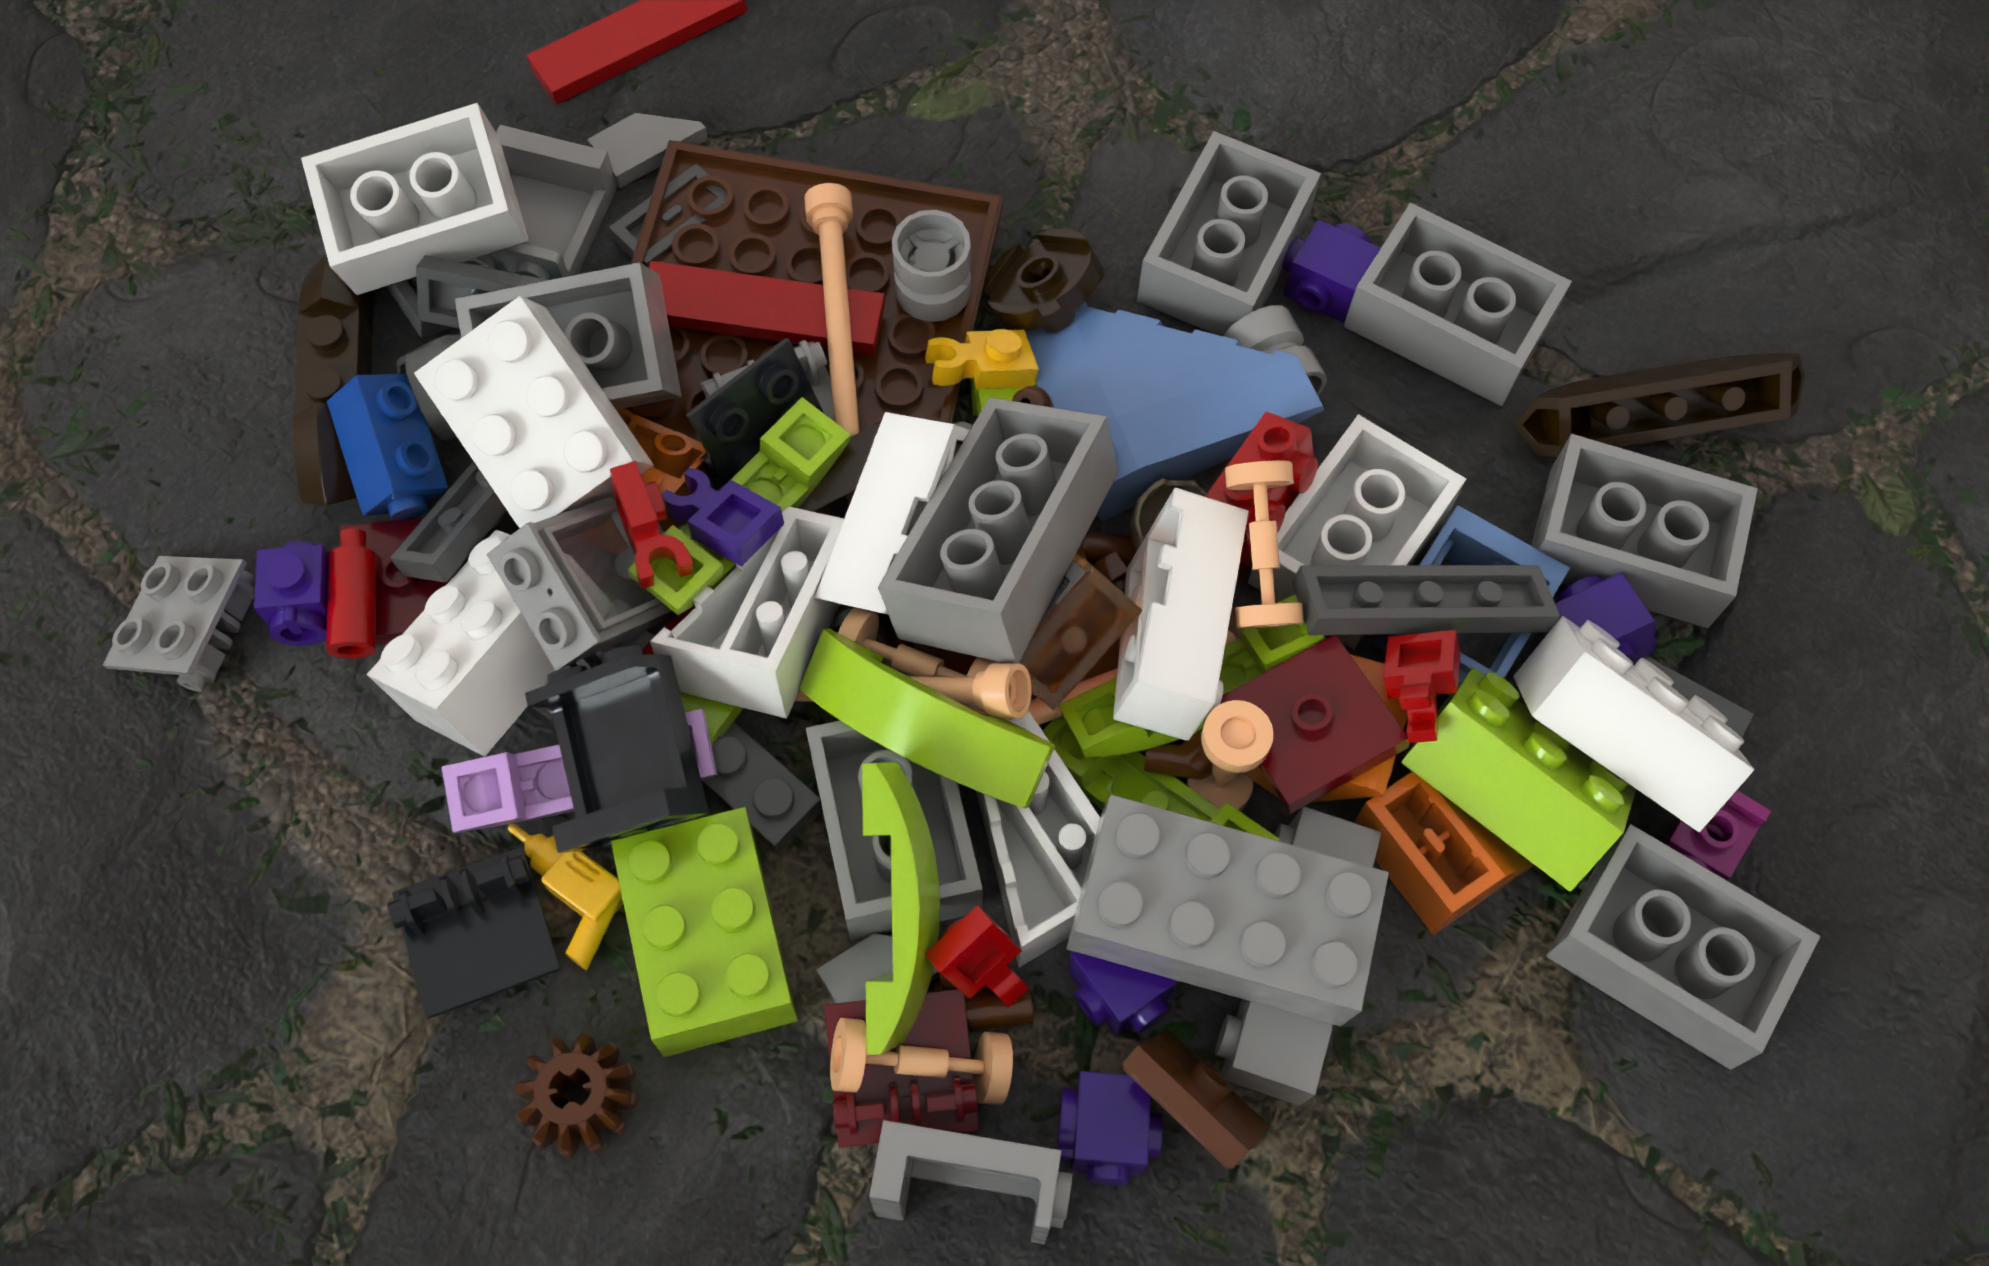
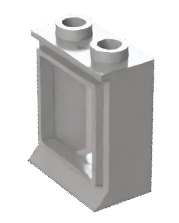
[486,496,675,671]

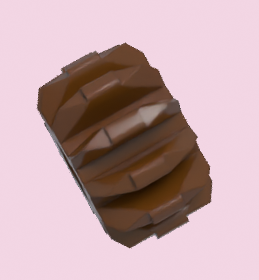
[514,1033,638,1158]

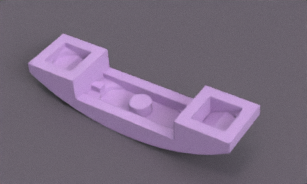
[442,709,717,833]

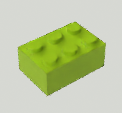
[1401,667,1636,892]
[611,807,798,1057]

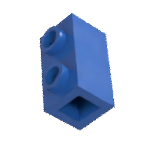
[327,374,448,521]

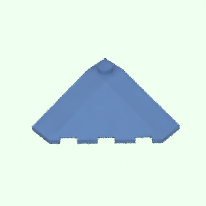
[1025,302,1324,522]

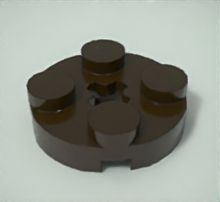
[985,228,1104,333]

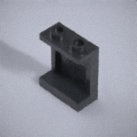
[525,645,709,853]

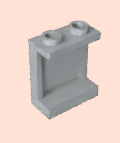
[461,125,617,280]
[869,1120,1072,1244]

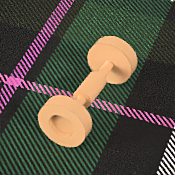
[1225,461,1304,628]
[838,607,1003,716]
[1186,700,1273,812]
[830,1018,1013,1105]

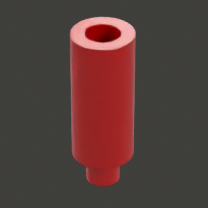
[326,528,377,659]

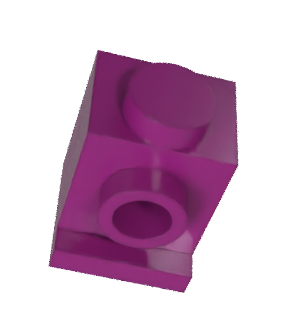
[1661,790,1771,881]

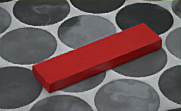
[526,0,747,105]
[649,261,885,355]

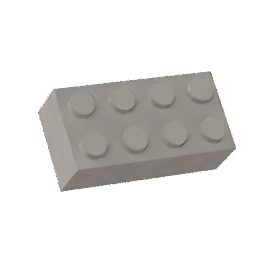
[878,397,1119,663]
[1066,794,1389,1027]

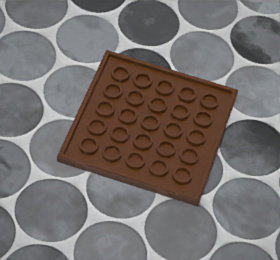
[624,140,1004,442]

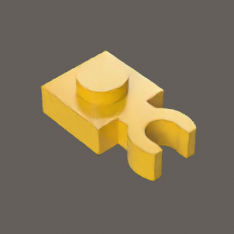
[925,329,1039,390]

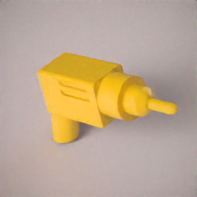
[507,823,623,971]

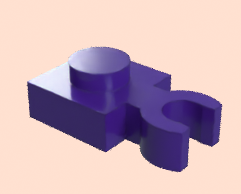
[661,468,784,567]

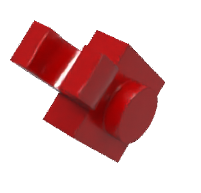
[610,461,693,589]
[1383,630,1460,743]
[925,905,1030,1007]

